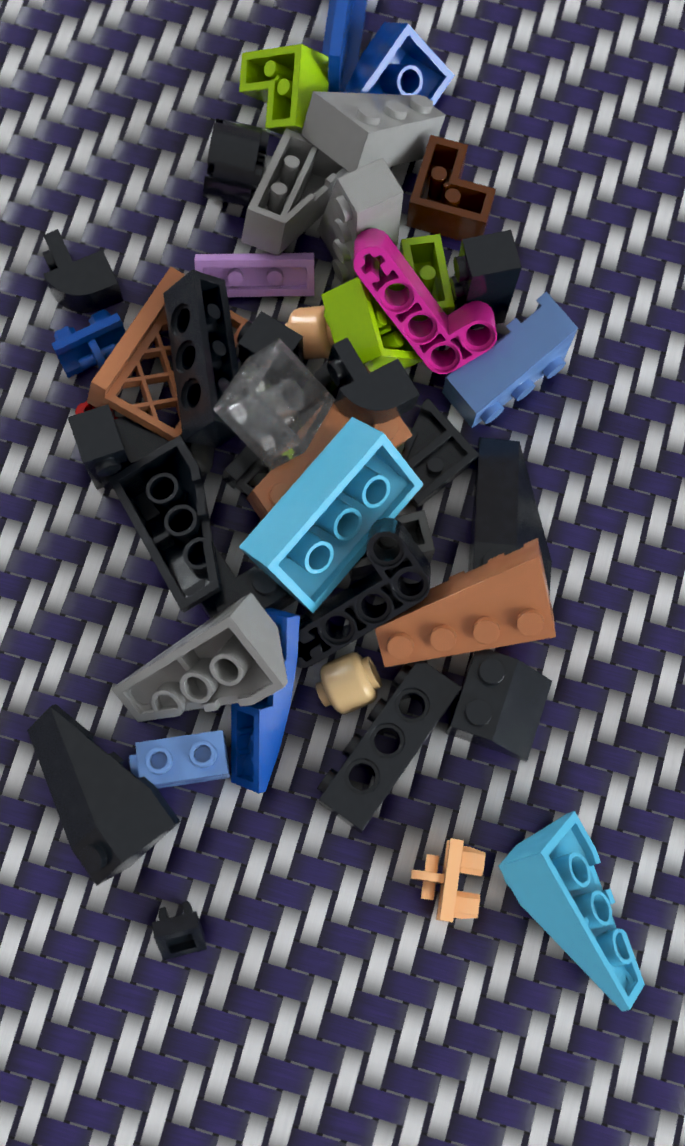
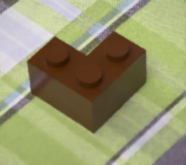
[406,135,496,241]

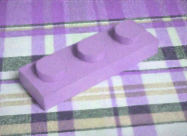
[194,253,315,297]

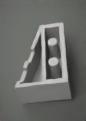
[241,128,350,256]

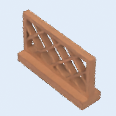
[87,267,248,441]

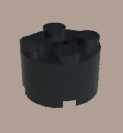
[203,118,270,207]

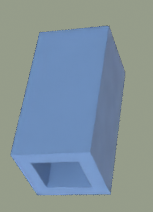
[129,730,231,789]

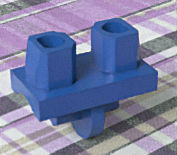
[51,309,126,378]

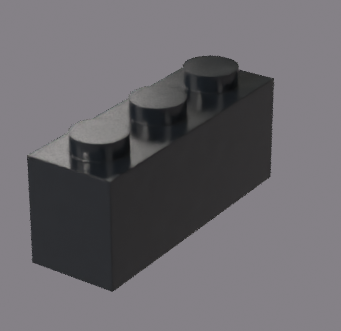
[449,230,522,329]

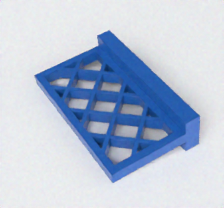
[322,0,367,92]

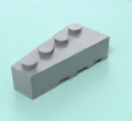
[317,158,404,282]

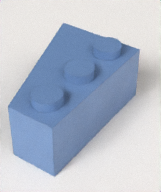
[442,291,578,428]

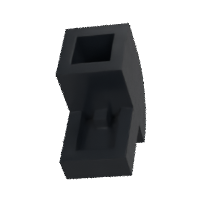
[42,229,124,313]
[327,338,420,425]

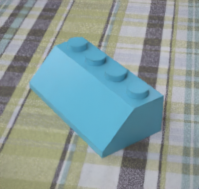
[239,417,424,613]

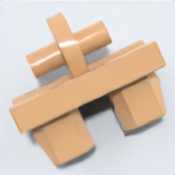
[410,838,486,922]

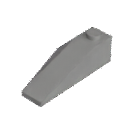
[112,593,288,722]

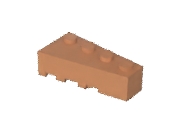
[246,366,413,521]
[375,538,556,667]

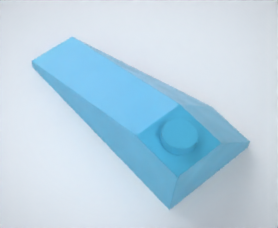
[498,811,645,1012]

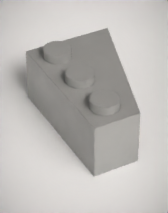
[301,91,446,172]

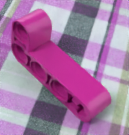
[354,228,497,374]

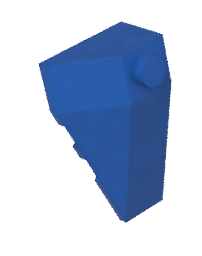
[344,22,455,106]

